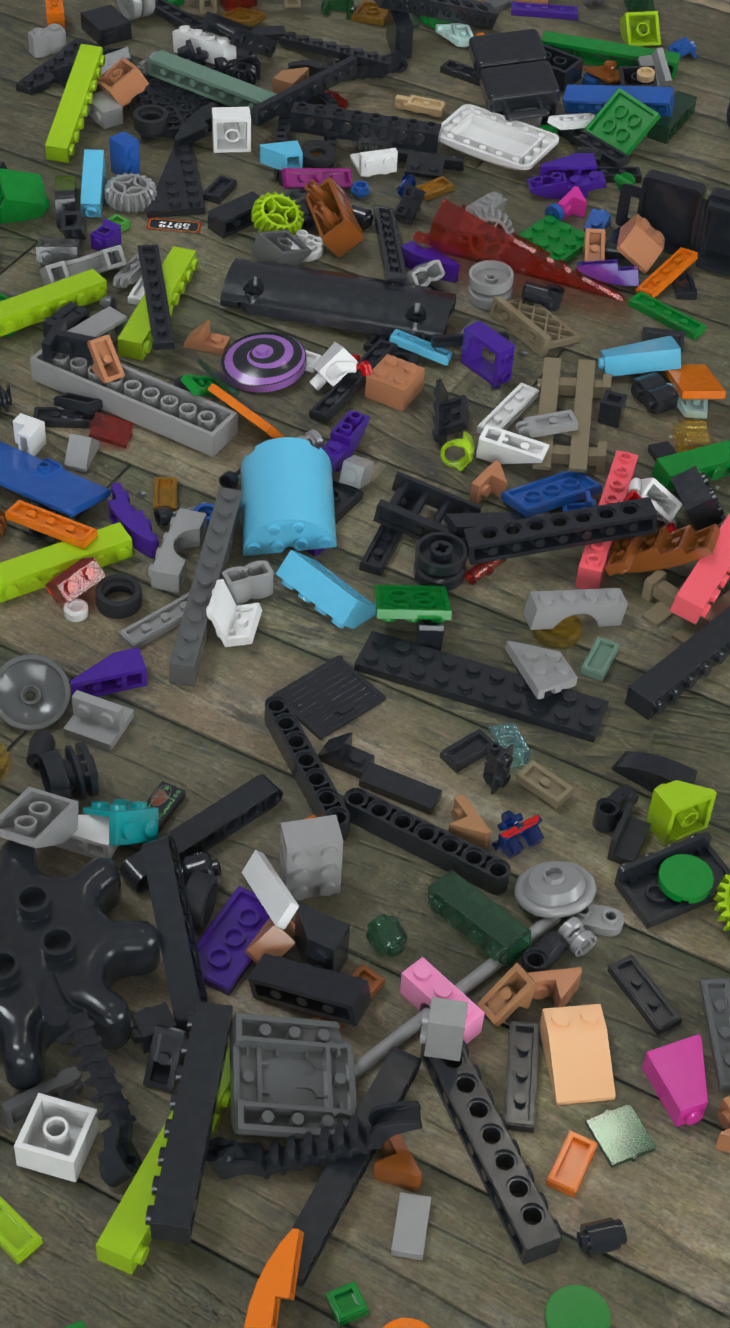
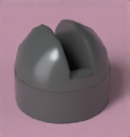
[99,296,116,310]

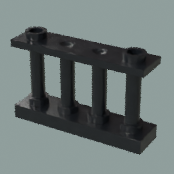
[201,11,278,58]
[373,471,482,543]

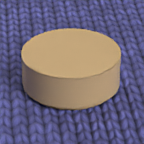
[637,67,655,83]

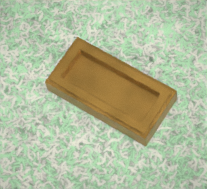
[415,176,455,202]
[153,477,177,514]

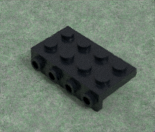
[614,832,730,929]

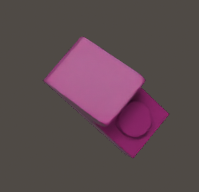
[557,186,587,222]

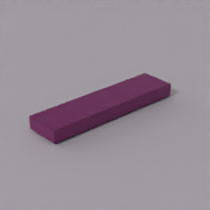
[281,168,353,189]

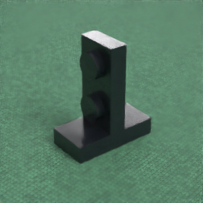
[42,318,98,362]

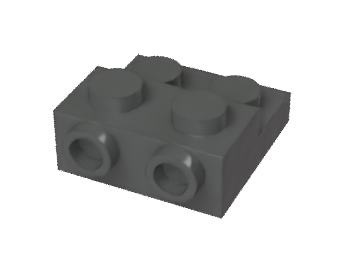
[36,238,80,266]

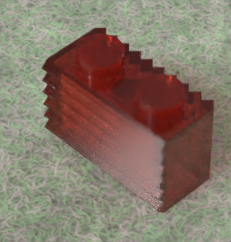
[45,557,105,604]

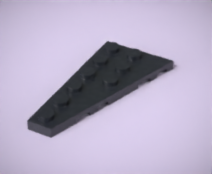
[16,38,110,95]
[147,145,205,218]

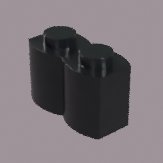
[631,372,679,415]

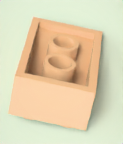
[539,1004,616,1105]

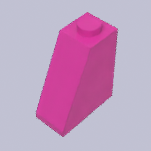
[642,1034,708,1127]

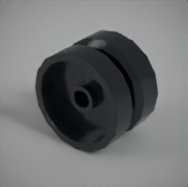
[413,532,468,591]

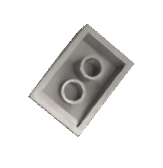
[0,787,79,848]

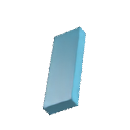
[389,329,454,366]

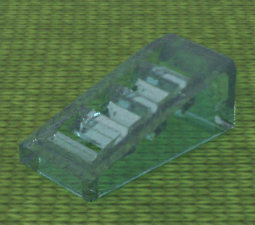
[489,723,531,767]

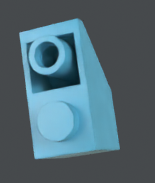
[260,140,303,170]

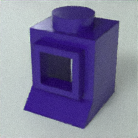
[90,219,122,251]

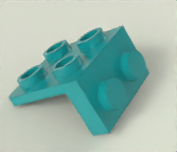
[83,799,158,846]

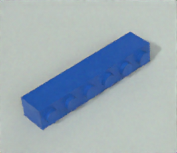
[562,84,675,117]

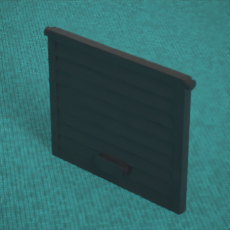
[273,655,386,740]

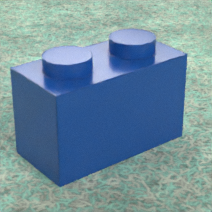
[109,131,140,175]

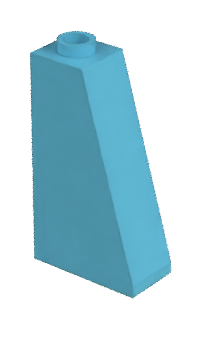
[80,149,107,218]
[598,336,681,376]

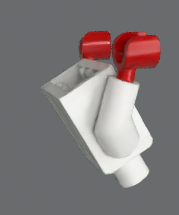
[310,342,373,391]
[623,477,682,533]

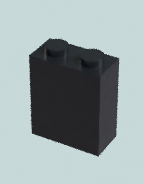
[80,5,132,46]
[386,10,414,58]

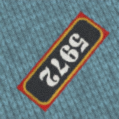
[146,218,202,233]

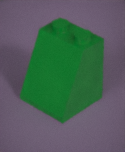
[0,168,50,224]

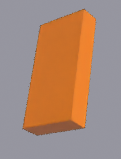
[545,1131,598,1198]

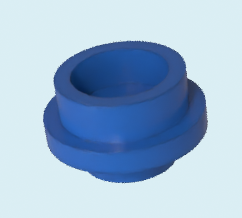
[351,181,370,198]

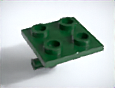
[321,0,355,20]

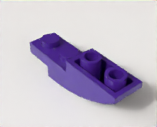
[527,171,606,199]
[322,410,370,474]
[108,482,159,559]

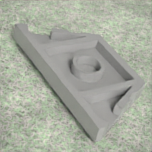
[505,641,578,699]

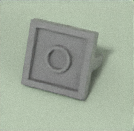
[63,690,134,752]

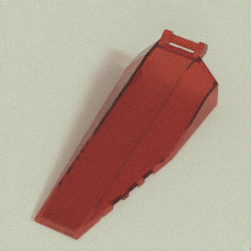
[413,199,630,302]

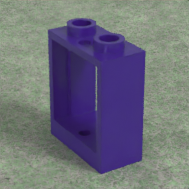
[461,321,515,387]

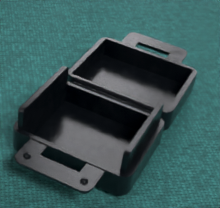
[469,29,560,121]
[616,170,730,277]

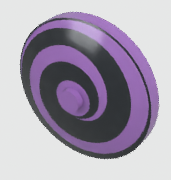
[221,332,307,393]

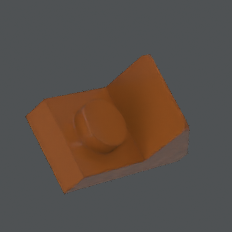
[373,1134,422,1192]

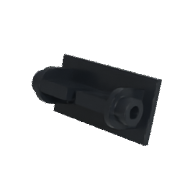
[483,742,514,795]

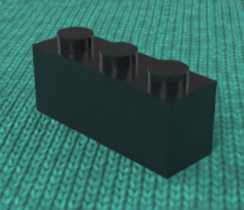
[208,191,268,239]

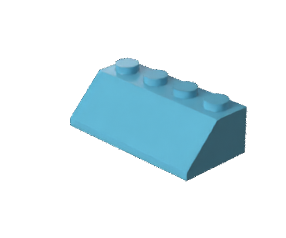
[276,550,376,629]

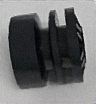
[37,741,99,800]

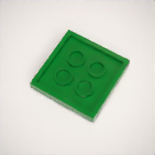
[584,88,660,156]
[512,214,585,268]
[373,585,452,623]

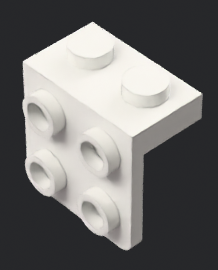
[350,148,398,177]
[206,579,262,647]

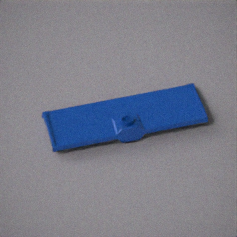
[0,441,111,518]

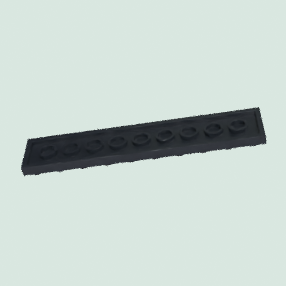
[354,631,609,743]

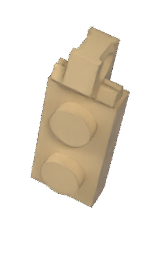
[394,95,446,117]

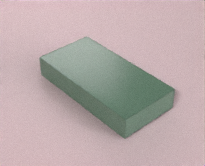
[580,637,621,682]

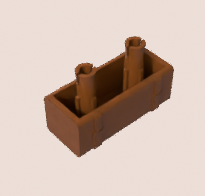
[305,177,364,257]

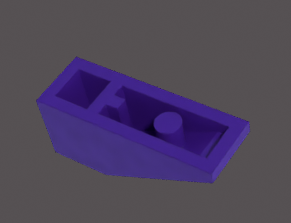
[539,153,597,178]
[70,647,147,699]

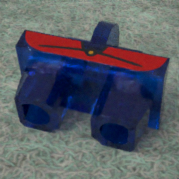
[492,810,544,859]

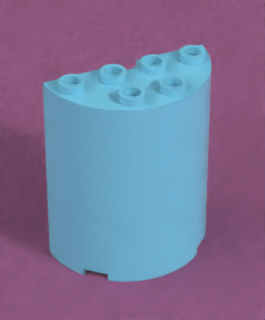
[241,437,337,556]

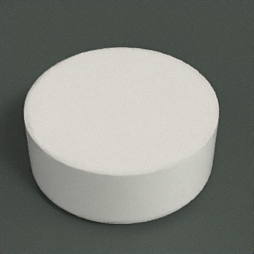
[64,599,89,622]

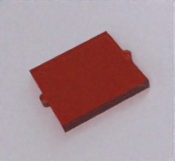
[88,412,133,449]

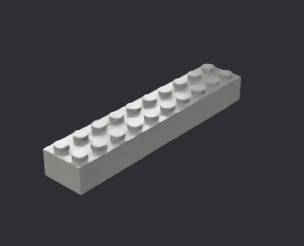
[30,349,238,457]

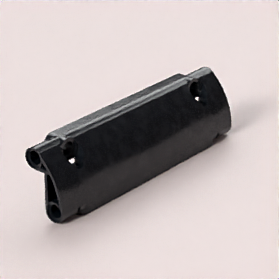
[220,258,457,341]

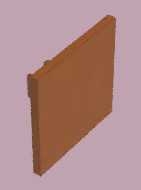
[584,60,619,84]

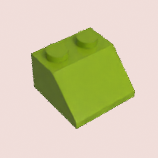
[619,11,661,47]
[646,780,717,846]

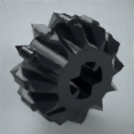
[227,61,257,85]

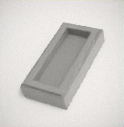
[391,1192,431,1261]

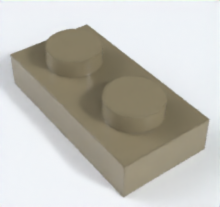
[515,760,574,809]

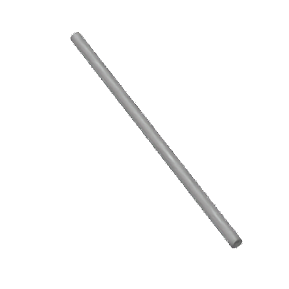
[354,917,561,1080]

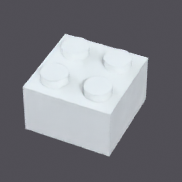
[212,107,251,153]
[14,1093,99,1182]

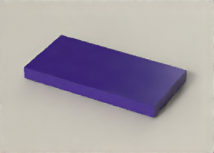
[197,886,270,996]

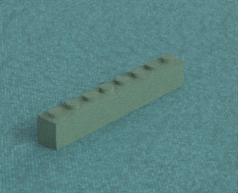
[148,50,276,115]

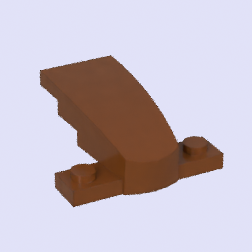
[605,524,720,576]

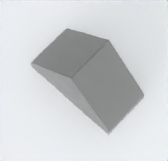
[64,434,101,473]

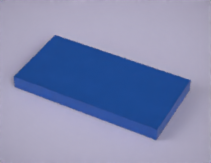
[501,470,602,518]

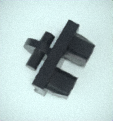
[177,39,209,65]
[395,184,426,225]

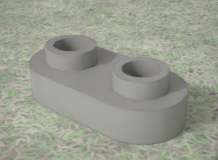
[567,903,624,937]

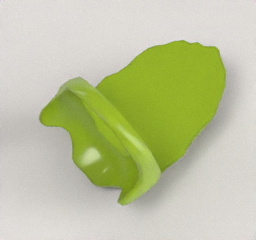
[440,431,475,471]

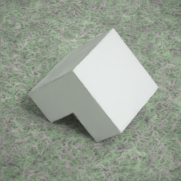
[13,413,47,456]

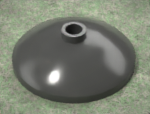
[0,654,70,731]

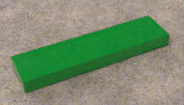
[628,291,706,340]

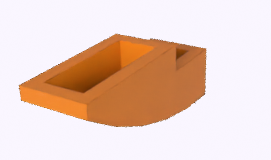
[244,1228,304,1328]

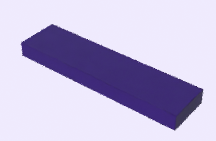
[511,2,578,20]

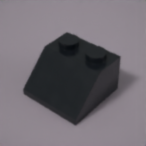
[295,903,350,973]

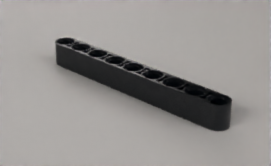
[292,1047,422,1287]

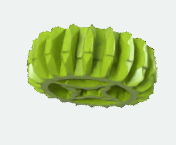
[251,191,304,235]

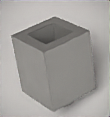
[339,455,374,489]

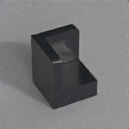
[598,390,627,428]

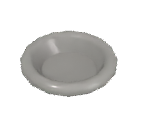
[514,860,597,918]

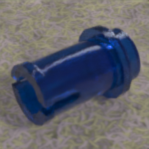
[397,174,416,197]

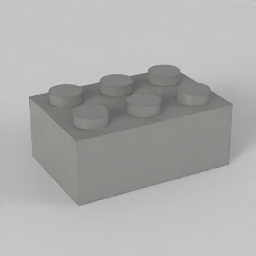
[279,815,343,900]

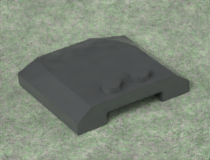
[230,1013,357,1139]

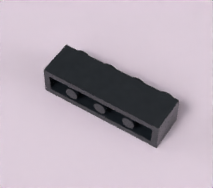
[248,953,372,1026]

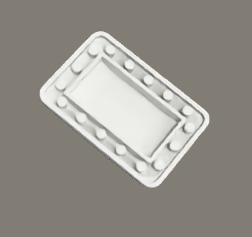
[440,104,559,170]

